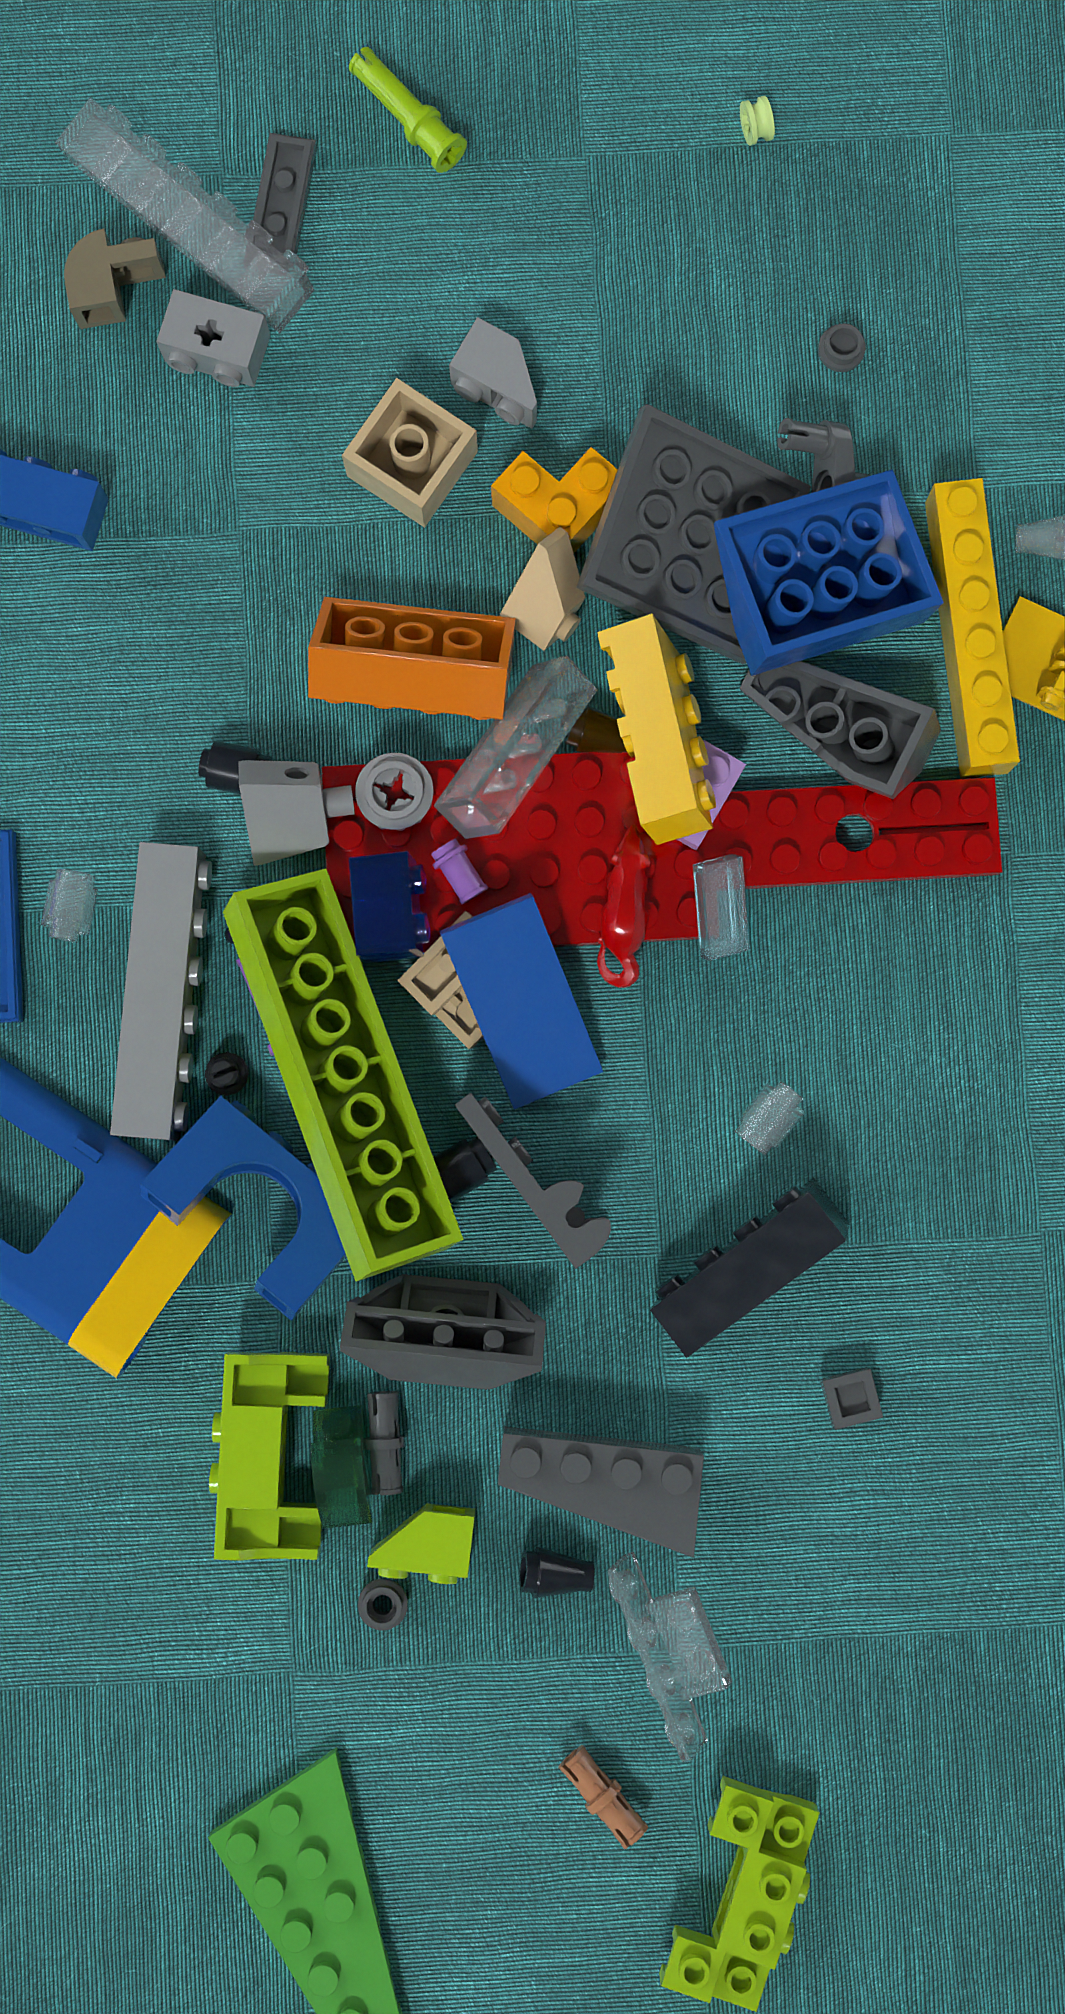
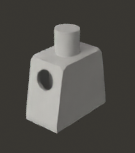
[238,760,355,866]

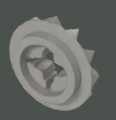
[355,753,433,831]

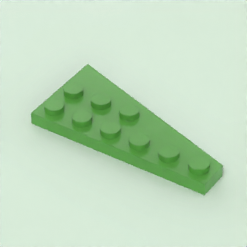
[208,1747,402,2014]

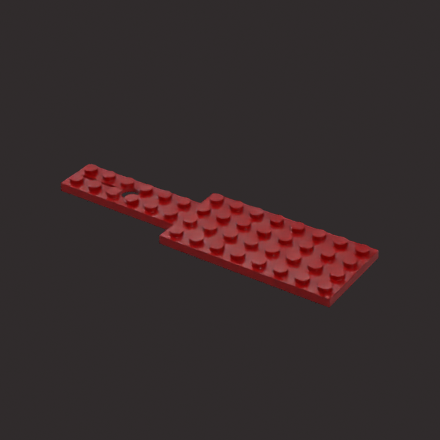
[322,752,1002,958]

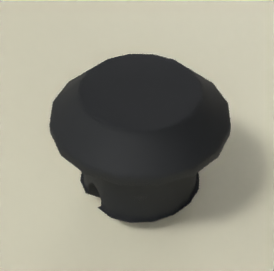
[205,1052,249,1096]

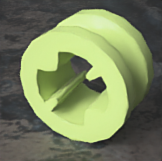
[740,95,775,146]

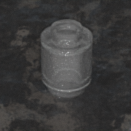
[40,869,98,943]
[734,1081,805,1156]

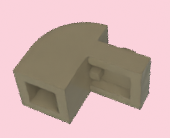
[64,228,166,329]

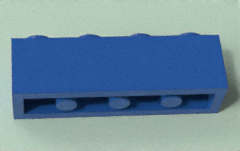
[0,449,109,551]

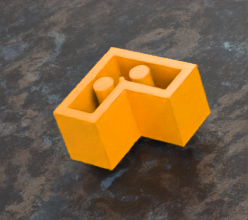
[491,447,618,554]

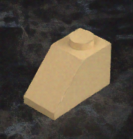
[499,527,585,651]

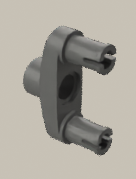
[777,418,871,493]

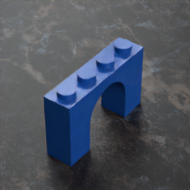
[140,1095,346,1321]

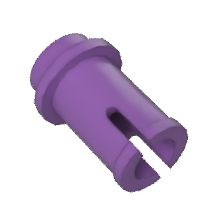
[431,839,488,904]

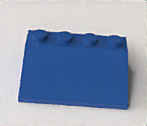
[714,469,944,676]

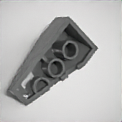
[739,661,941,799]

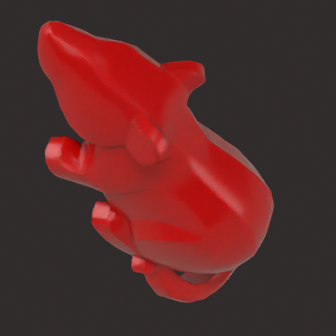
[596,824,650,988]

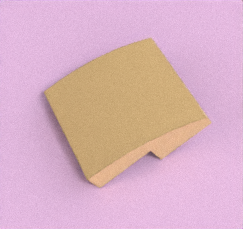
[397,911,483,1049]

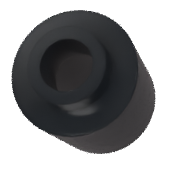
[198,741,273,795]
[433,1136,498,1204]

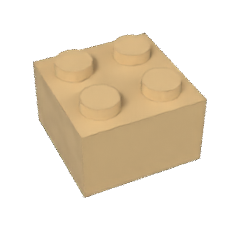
[342,378,478,528]

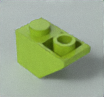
[367,1503,476,1584]

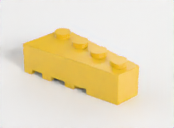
[597,614,716,845]

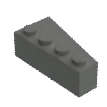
[498,1426,704,1558]

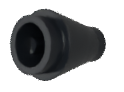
[519,1547,595,1598]

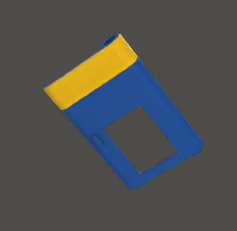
[0,1057,232,1379]

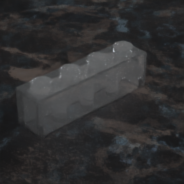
[434,655,597,839]

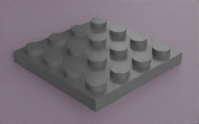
[576,404,811,664]

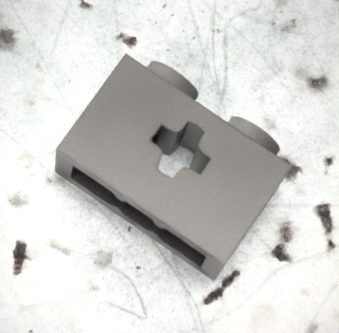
[156,289,271,387]

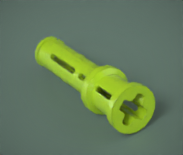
[349,47,467,173]

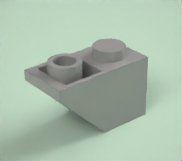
[449,317,537,429]

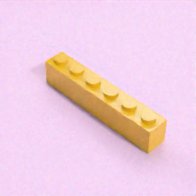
[925,478,1020,779]

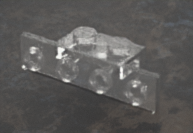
[608,1551,733,1762]

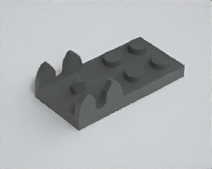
[455,1093,611,1269]

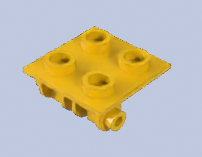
[1003,596,1065,721]

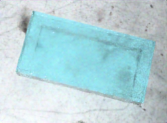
[693,854,750,961]

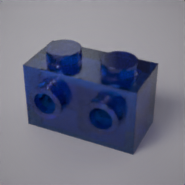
[349,851,430,963]

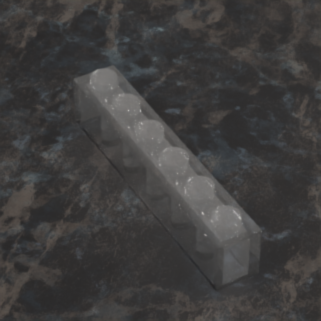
[55,98,315,334]

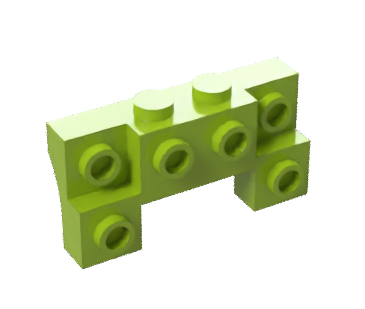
[209,1352,330,1561]
[659,1776,820,2012]

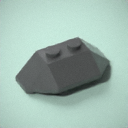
[340,1274,546,1390]

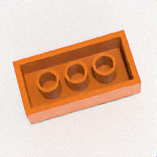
[308,597,516,720]

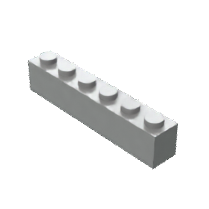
[110,842,212,1141]

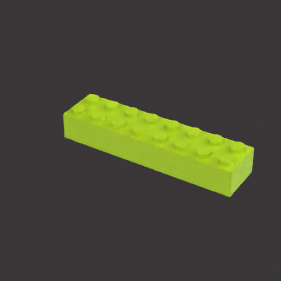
[223,869,464,1282]

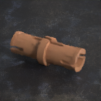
[558,1745,648,1849]

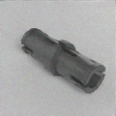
[365,1391,405,1495]

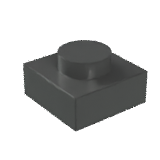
[820,1367,883,1430]

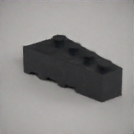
[650,1178,850,1358]

